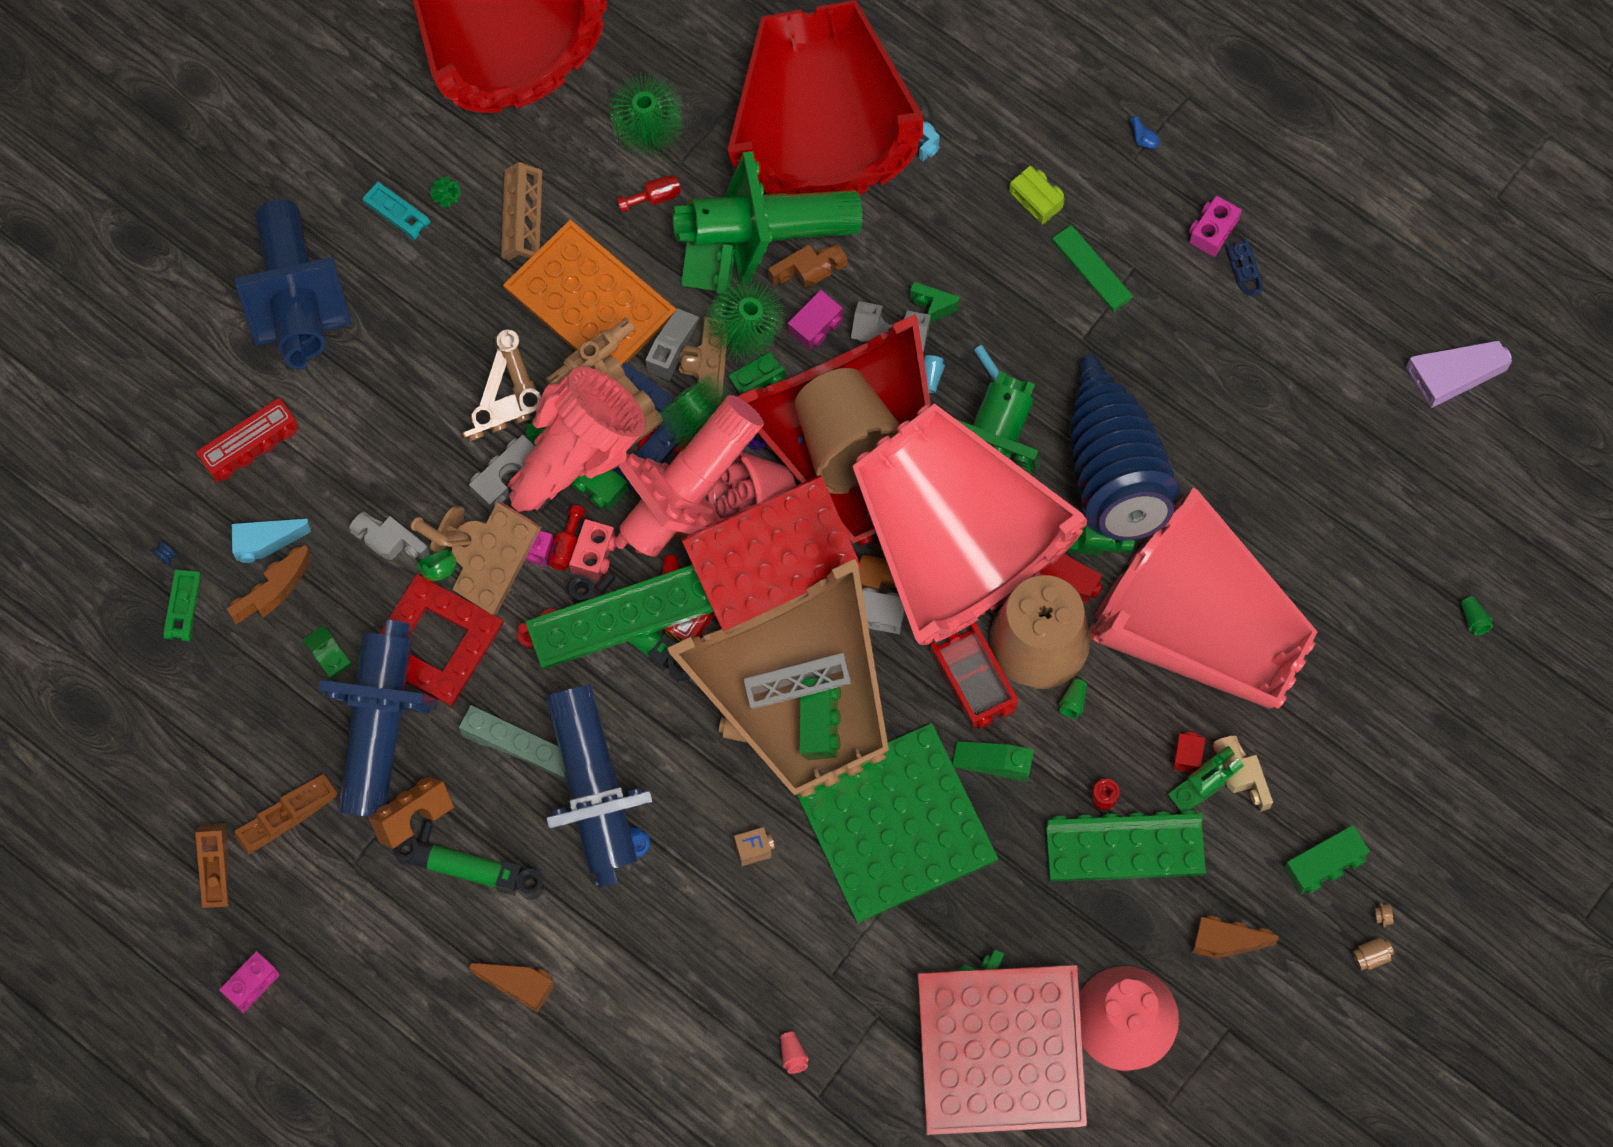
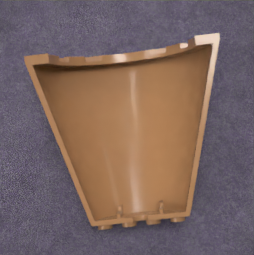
[668,559,889,798]

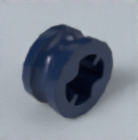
[151,541,177,565]

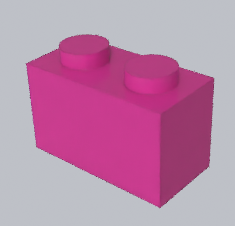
[788,290,843,351]

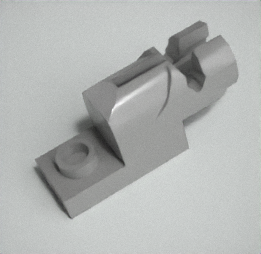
[349,512,430,560]

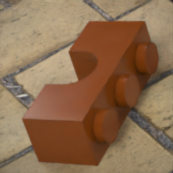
[368,777,454,848]

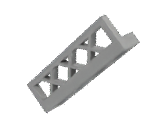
[744,653,851,710]

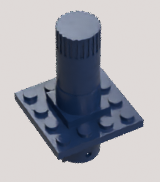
[234,199,352,370]
[318,620,438,817]
[546,684,652,888]

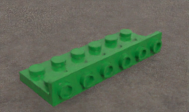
[1046,811,1206,882]

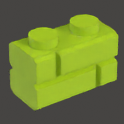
[1009,166,1064,224]

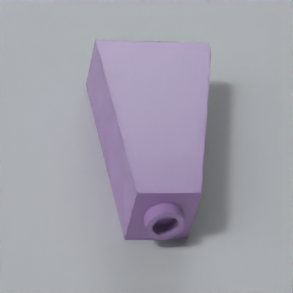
[1406,341,1512,408]

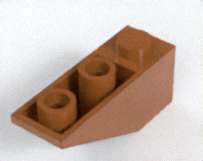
[1192,916,1279,959]

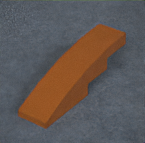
[234,774,338,855]

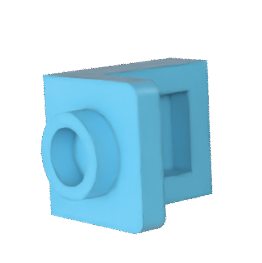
[919,122,940,161]

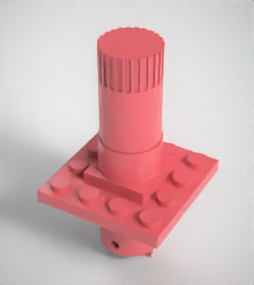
[614,395,764,557]

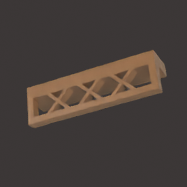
[501,162,542,260]

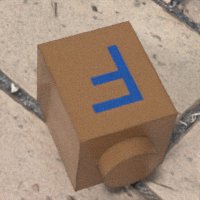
[734,827,775,866]

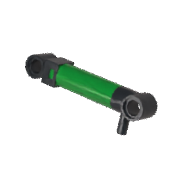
[569,572,691,681]
[392,821,544,900]

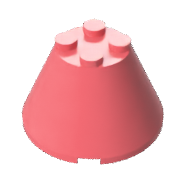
[707,451,796,520]
[1079,966,1179,1071]

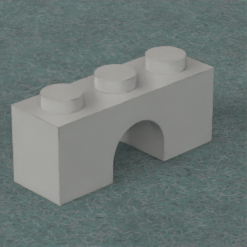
[851,301,931,352]
[469,435,535,513]

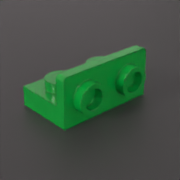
[728,352,786,395]

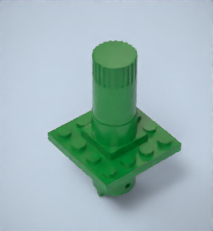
[672,152,863,285]
[956,371,1040,474]

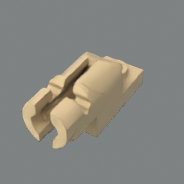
[1213,736,1273,812]

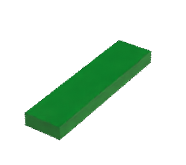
[1052,225,1133,312]

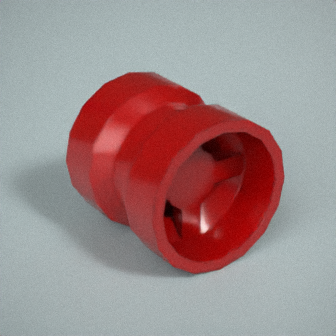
[1092,779,1119,810]

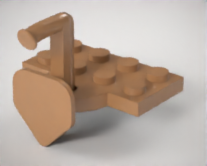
[411,502,542,615]

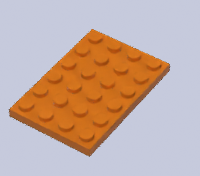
[503,219,677,365]

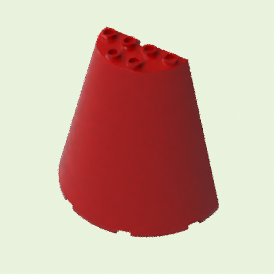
[413,0,607,113]
[728,0,924,195]
[737,314,931,546]

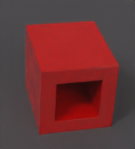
[1173,732,1205,773]

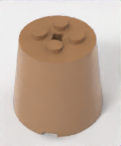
[795,368,900,494]
[989,575,1090,689]

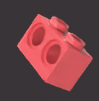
[569,519,616,581]

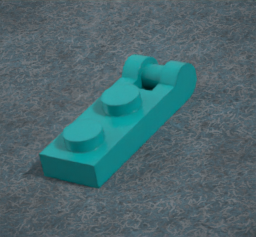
[362,182,431,240]

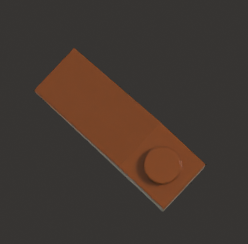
[195,823,229,908]
[469,963,554,1013]

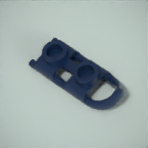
[1225,239,1263,296]

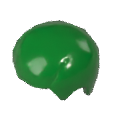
[417,549,457,582]

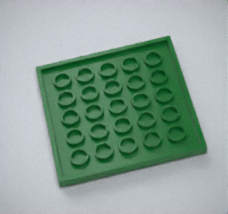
[796,723,998,924]

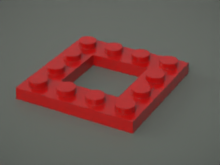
[379,574,504,707]

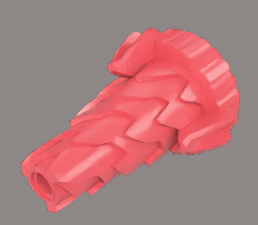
[508,366,646,512]

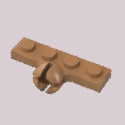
[679,317,727,409]

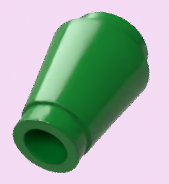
[1461,596,1493,636]
[1059,679,1087,719]

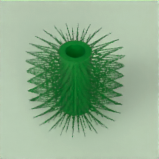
[608,72,684,160]
[703,276,785,365]
[655,372,731,450]

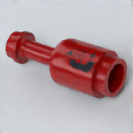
[617,175,681,212]
[548,505,585,571]

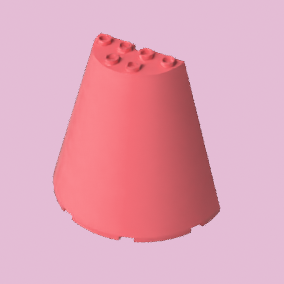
[853,403,1087,645]
[1089,487,1317,709]

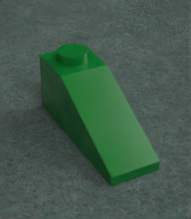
[952,741,1034,782]

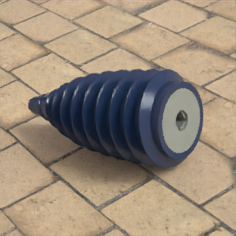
[1070,355,1179,541]

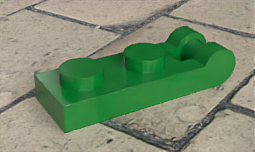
[164,570,202,641]

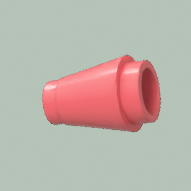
[780,1032,809,1074]

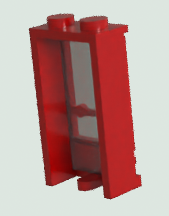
[930,622,1019,730]

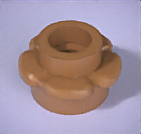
[1375,902,1393,928]

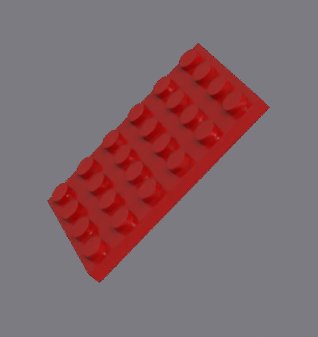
[681,475,861,632]

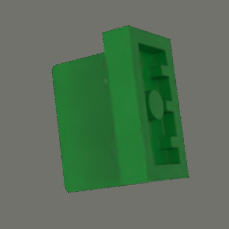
[681,241,736,294]

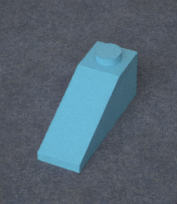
[232,519,311,563]

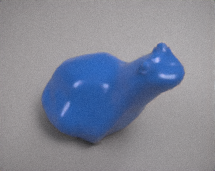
[1130,116,1160,149]
[629,827,651,858]

